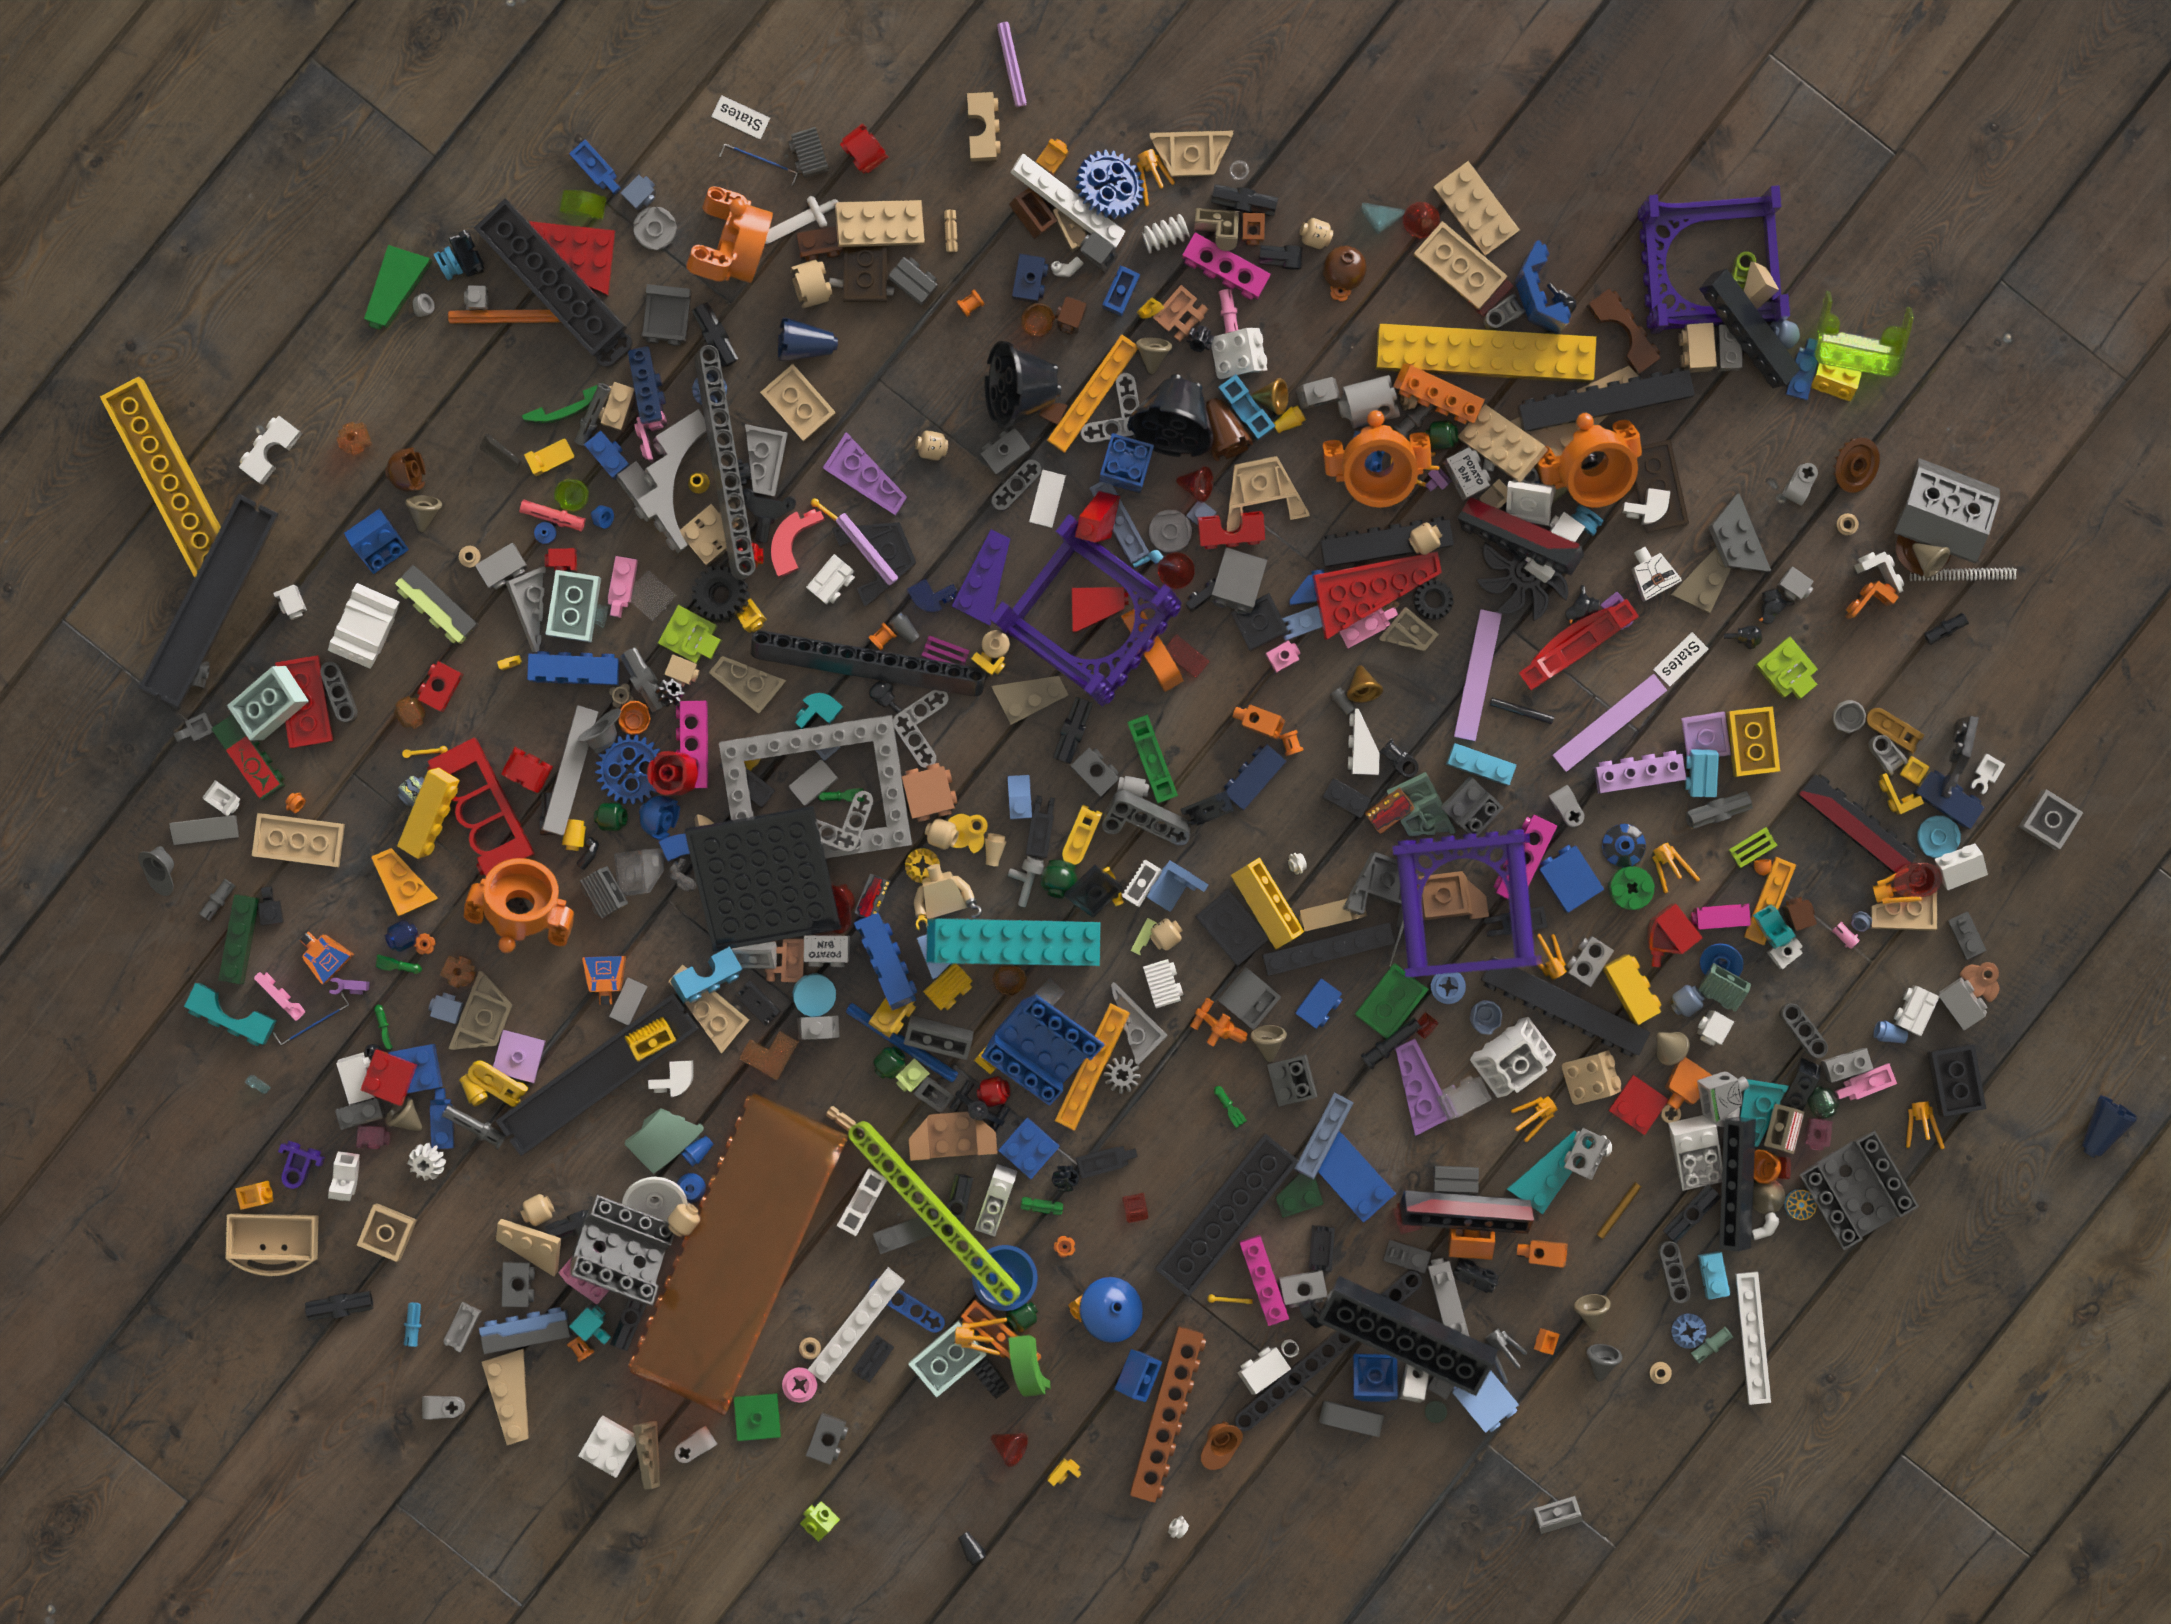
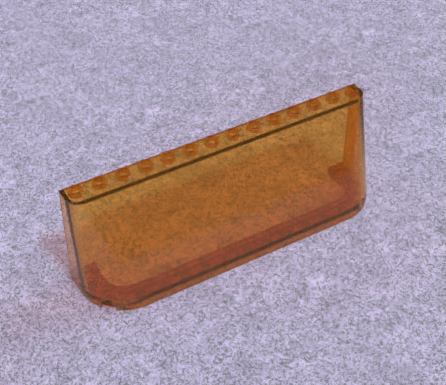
[628,1093,849,1416]

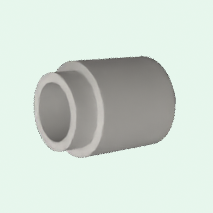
[1117,776,1149,798]

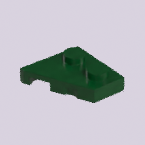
[1276,1173,1324,1218]

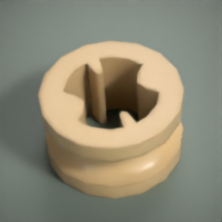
[1660,1104,1681,1123]

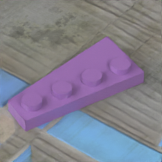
[823,432,907,516]
[1395,1038,1454,1136]

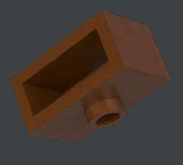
[1009,187,1058,239]
[1055,296,1087,335]
[1781,897,1817,931]

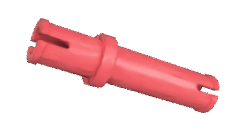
[519,499,586,532]

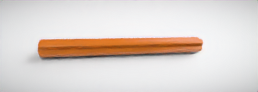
[448,310,561,324]

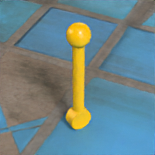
[811,499,838,521]
[402,746,448,758]
[1207,1294,1253,1304]

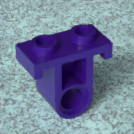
[278,1141,326,1189]

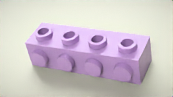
[1594,751,1686,794]

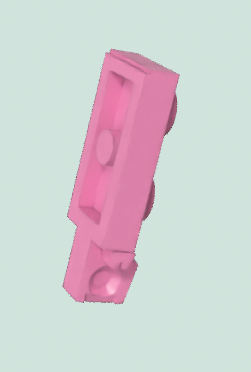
[608,556,638,618]
[1340,607,1398,648]
[254,972,305,1021]
[1834,1063,1897,1100]

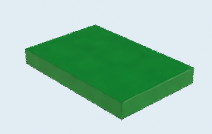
[1354,963,1429,1039]

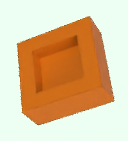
[1534,1328,1560,1355]

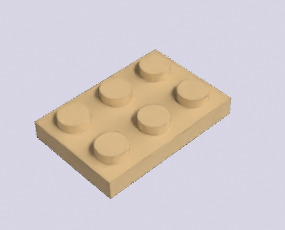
[760,364,836,442]

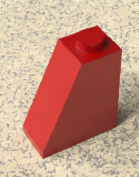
[1075,491,1120,542]
[1072,587,1129,633]

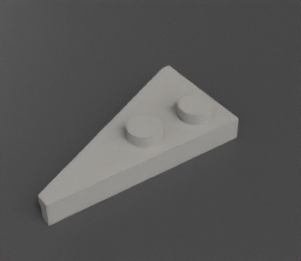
[505,566,546,652]
[1111,982,1168,1065]

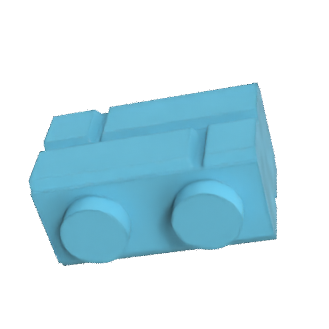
[1685,749,1719,797]
[1697,1251,1730,1299]

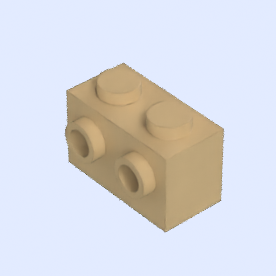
[599,382,636,432]

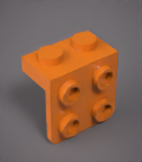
[1845,581,1899,619]

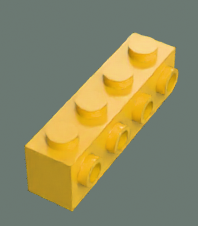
[397,768,460,859]
[1231,858,1305,949]

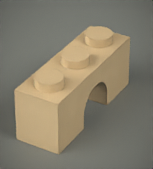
[967,92,1001,162]

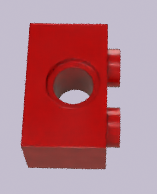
[417,661,464,713]

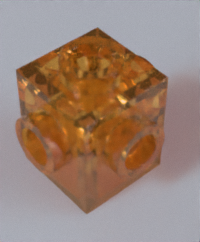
[336,422,372,455]
[440,955,476,988]

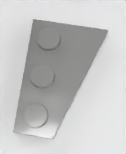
[745,424,788,497]

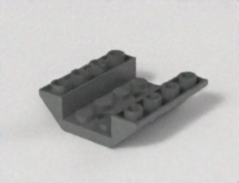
[1894,458,2000,563]
[1799,1131,1919,1250]
[570,1195,675,1306]

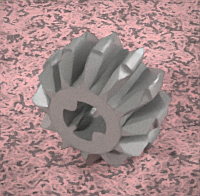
[1104,1056,1141,1094]

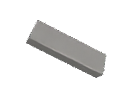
[169,815,239,845]

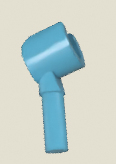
[1133,550,1164,568]

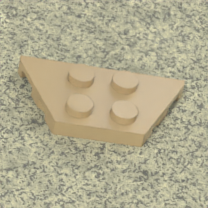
[1150,131,1233,177]

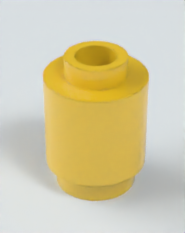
[562,819,586,851]

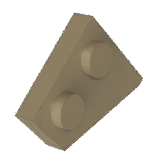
[1379,607,1439,651]

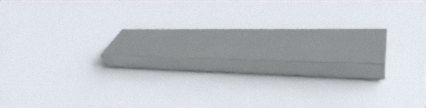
[542,705,598,836]

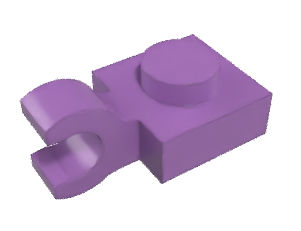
[329,978,370,994]

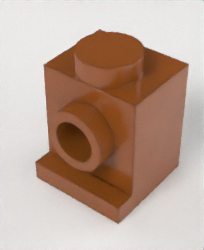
[1242,213,1265,246]

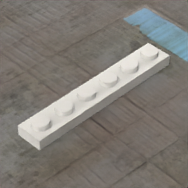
[1010,154,1125,248]
[808,1267,905,1383]
[1735,1272,1771,1405]

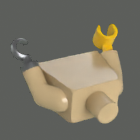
[914,864,982,931]

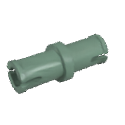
[1691,1326,1733,1364]

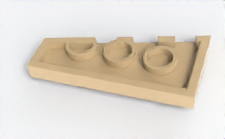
[482,1348,529,1445]

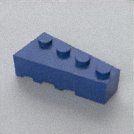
[527,651,620,685]
[854,912,917,1010]

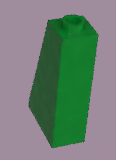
[364,245,432,330]

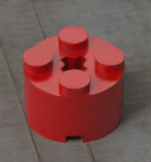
[840,123,889,174]
[501,747,553,793]
[647,751,698,796]

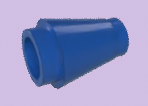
[681,1135,714,1167]

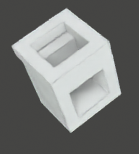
[274,585,307,620]
[1767,937,1803,969]

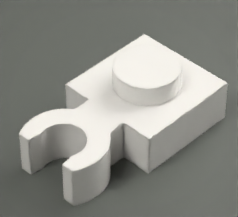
[1970,753,2005,794]

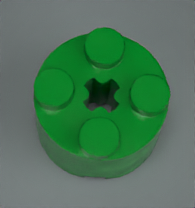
[1608,866,1655,910]

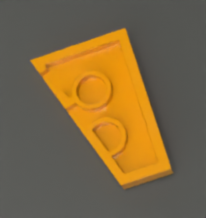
[371,848,438,917]

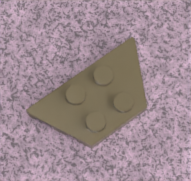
[448,971,513,1050]

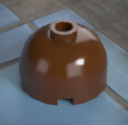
[1323,246,1366,290]
[385,447,426,492]

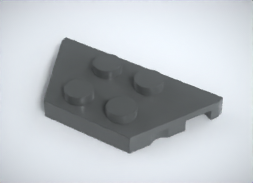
[1708,494,1771,573]

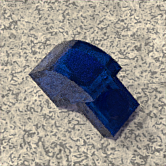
[907,579,958,613]

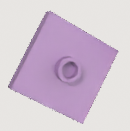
[1681,711,1731,757]
[493,1030,546,1083]

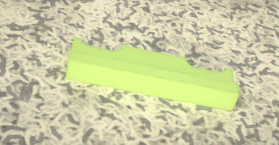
[1131,918,1157,955]

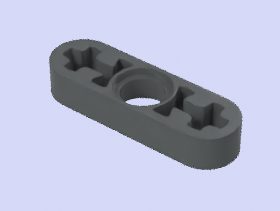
[992,460,1041,511]

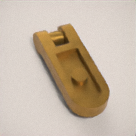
[1866,708,1925,754]

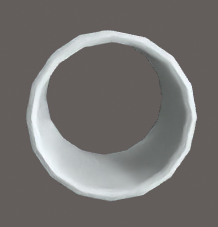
[1281,1339,1299,1357]

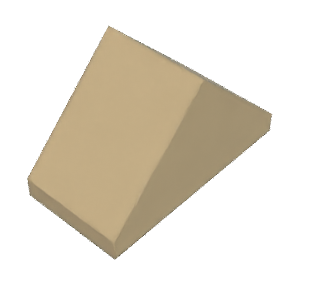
[1744,262,1779,309]

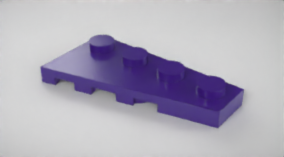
[952,529,1010,626]

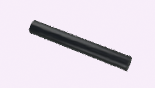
[1490,697,1554,725]

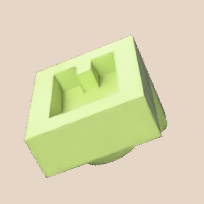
[896,1058,930,1092]

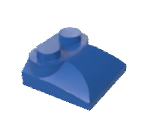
[1353,1354,1398,1402]

